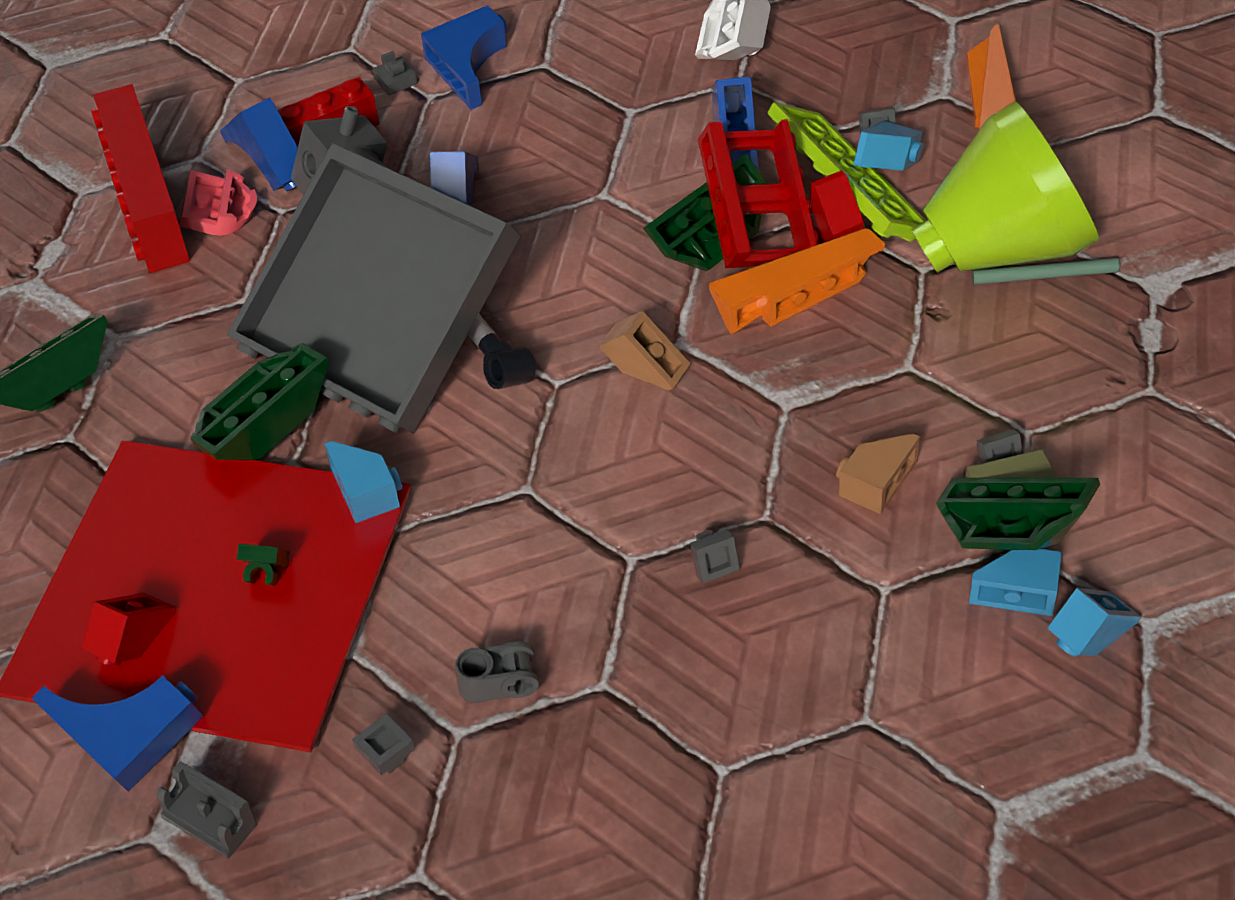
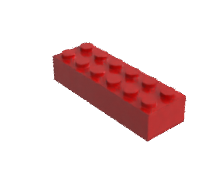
[91,84,190,273]

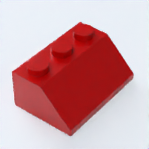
[277,77,380,147]

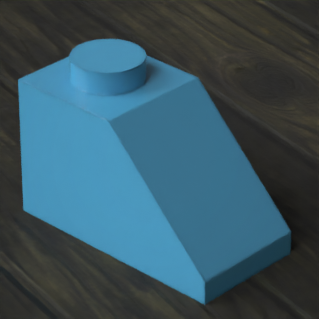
[853,121,924,171]
[324,441,402,523]
[969,548,1062,616]
[1047,588,1142,657]

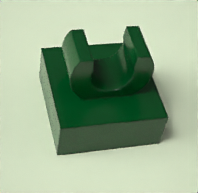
[236,544,290,586]

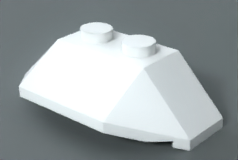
[695,0,771,60]

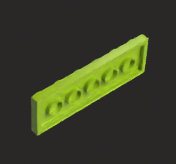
[767,102,926,242]

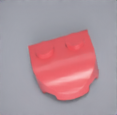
[179,169,257,236]

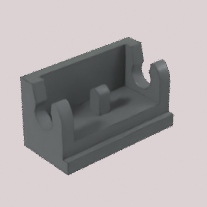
[157,761,257,859]

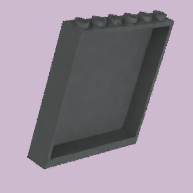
[227,143,521,434]

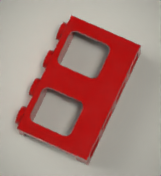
[698,119,819,268]

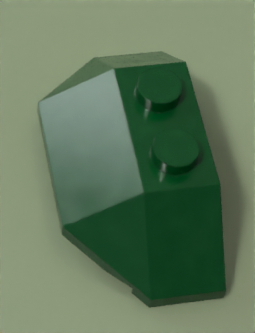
[643,154,767,271]
[0,314,108,412]
[191,343,329,460]
[936,478,1100,550]

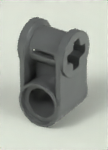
[455,641,539,703]

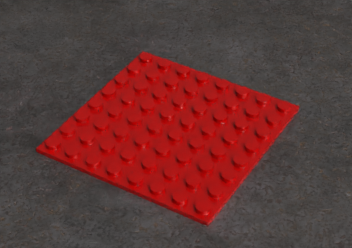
[0,440,412,753]

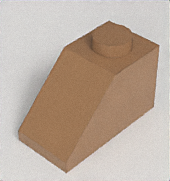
[598,310,691,390]
[836,433,920,515]

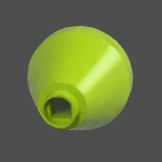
[911,101,1099,273]

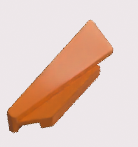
[966,24,1016,129]
[709,228,885,334]

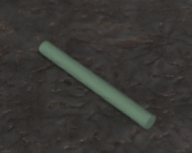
[971,258,1119,285]

